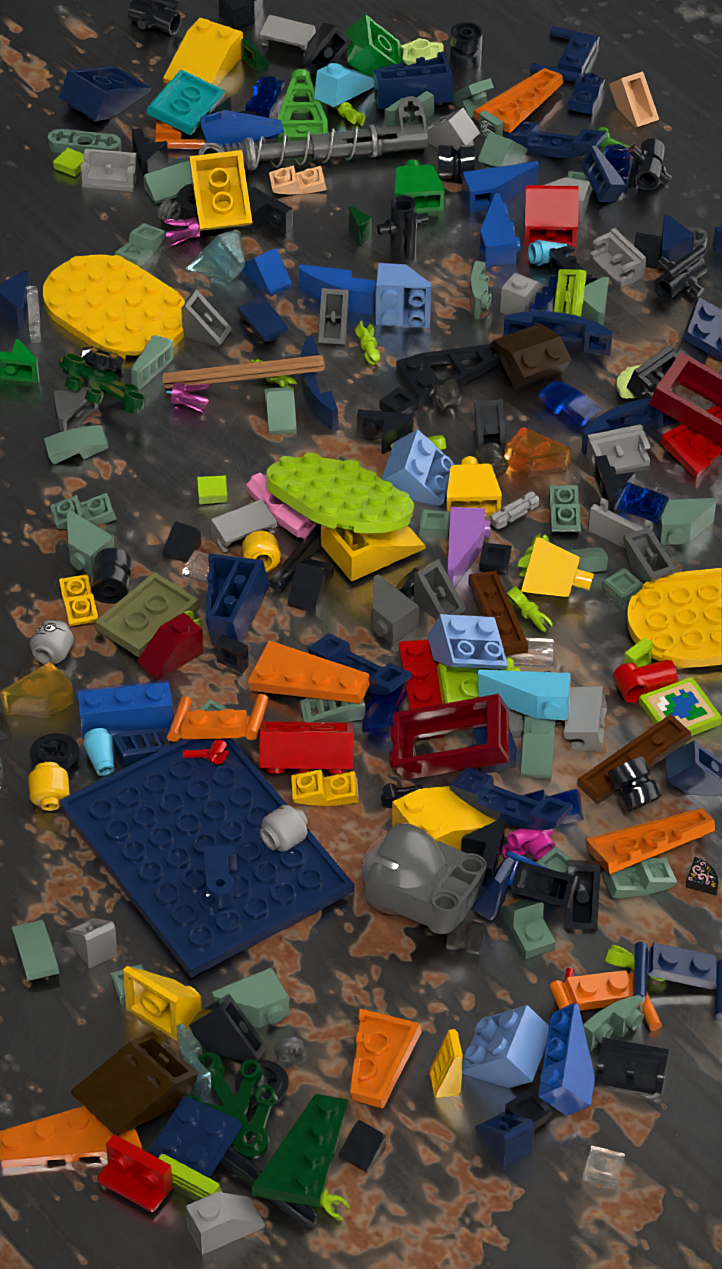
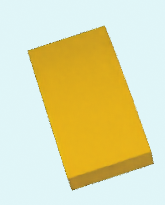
[59,574,98,627]
[291,770,359,806]

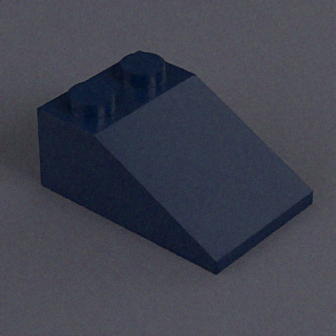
[59,65,151,122]

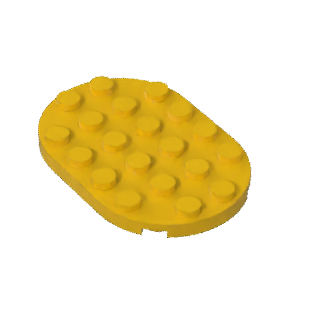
[43,255,185,359]
[627,568,722,668]

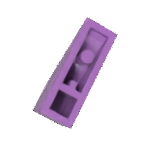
[447,507,490,587]

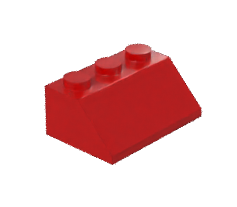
[260,721,353,774]

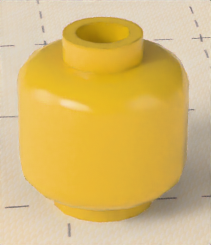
[241,531,281,573]
[28,762,70,811]

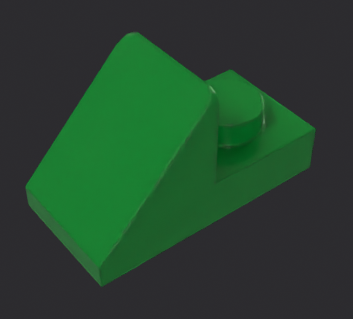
[0,339,39,383]

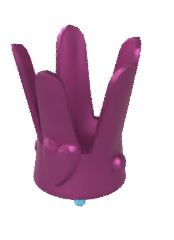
[164,217,200,247]
[166,382,209,413]

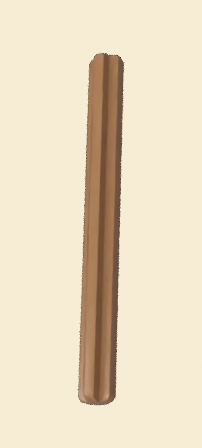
[163,355,325,389]

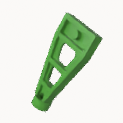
[277,69,328,143]

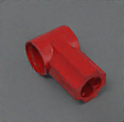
[613,660,678,703]

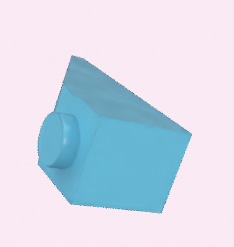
[314,63,374,107]
[478,670,570,720]

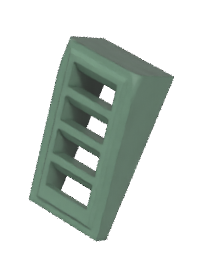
[131,335,173,391]
[300,698,365,722]

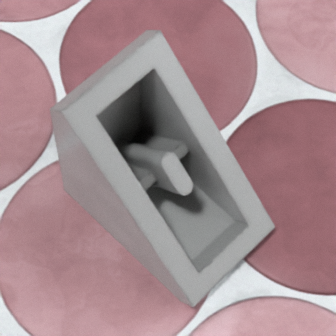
[65,918,117,969]

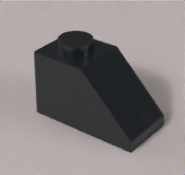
[219,0,263,29]
[303,23,352,77]
[565,859,601,930]
[189,994,267,1061]

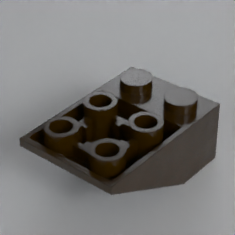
[71,1031,198,1136]

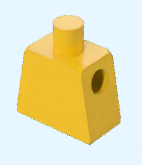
[446,456,502,516]
[521,537,594,597]

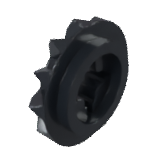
[80,346,124,372]
[30,733,80,772]
[235,1060,289,1108]

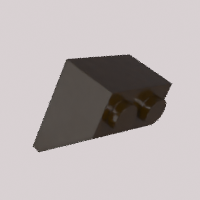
[492,323,571,390]

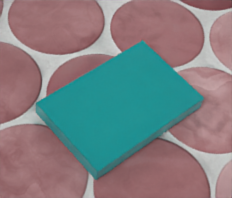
[146,70,225,135]

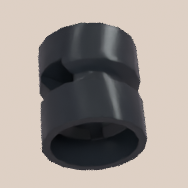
[450,22,483,70]
[438,145,475,179]
[91,548,132,604]
[607,756,662,813]

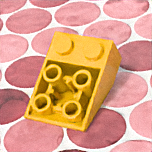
[321,525,426,582]

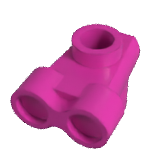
[502,828,555,860]

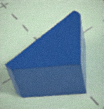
[239,248,292,297]

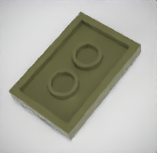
[95,572,199,657]

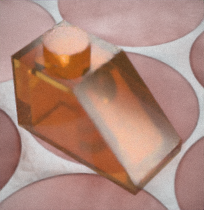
[504,427,572,478]

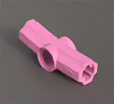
[246,473,316,539]

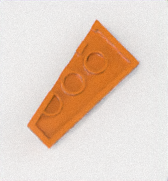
[473,68,563,133]
[247,640,370,704]
[585,808,715,874]
[0,1106,143,1168]

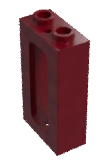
[649,352,722,446]
[389,694,509,780]

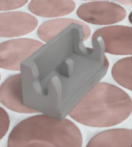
[259,15,316,56]
[81,149,137,192]
[590,228,646,288]
[586,424,650,472]
[588,498,653,549]
[210,499,277,553]
[564,686,607,752]

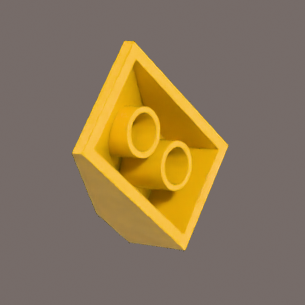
[163,18,243,86]
[190,150,252,231]
[392,786,497,851]

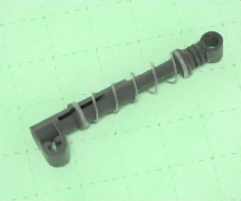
[198,96,428,171]

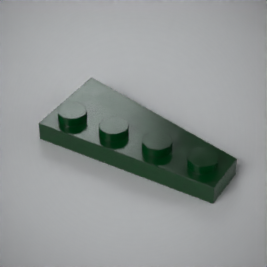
[252,1093,348,1208]

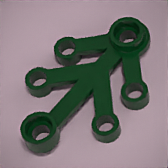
[58,353,147,414]
[187,1052,278,1159]

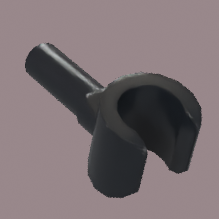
[381,783,423,808]

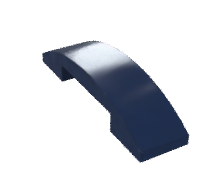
[504,121,607,158]
[503,311,613,355]
[301,336,338,431]
[581,398,679,455]
[307,633,412,695]
[450,767,573,830]

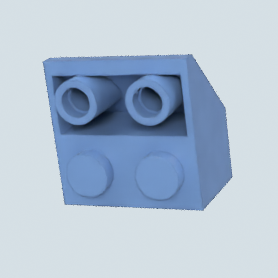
[376,263,431,328]
[381,429,455,506]
[427,614,508,669]
[462,1005,549,1088]

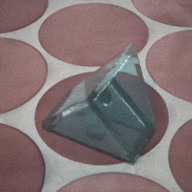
[185,230,245,283]

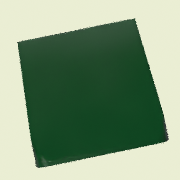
[241,38,270,72]
[349,206,372,246]

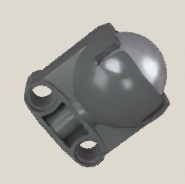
[362,823,487,934]

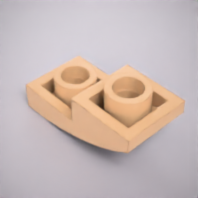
[269,165,327,195]

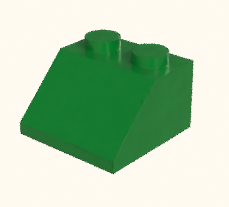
[345,14,403,76]

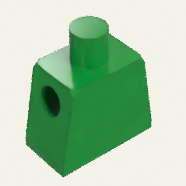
[395,160,445,212]

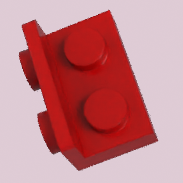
[97,1134,173,1212]

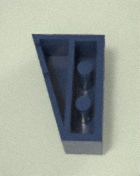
[374,51,453,109]
[205,554,269,645]

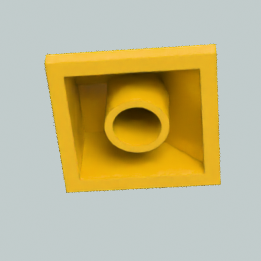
[123,966,202,1042]

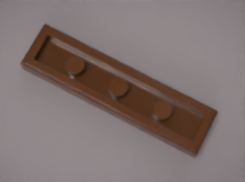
[468,571,529,656]
[577,714,691,805]

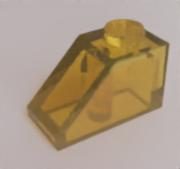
[1,662,74,717]

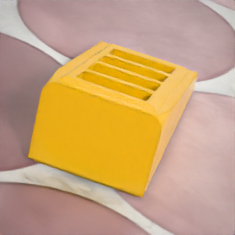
[429,1029,463,1098]

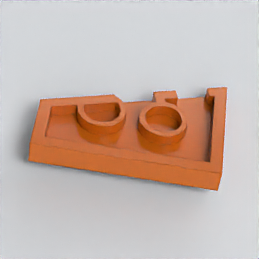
[350,1009,422,1108]

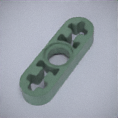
[48,129,122,154]

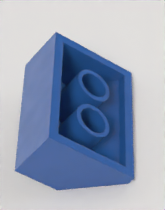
[77,680,173,739]

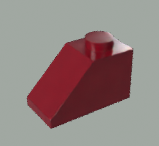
[137,612,203,681]

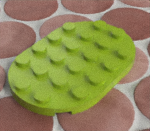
[265,453,414,533]

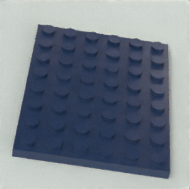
[59,738,354,978]

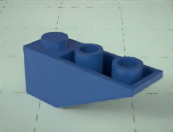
[200,110,284,154]
[462,161,539,212]
[479,193,521,267]
[538,1003,595,1116]

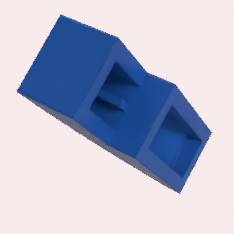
[299,264,377,315]

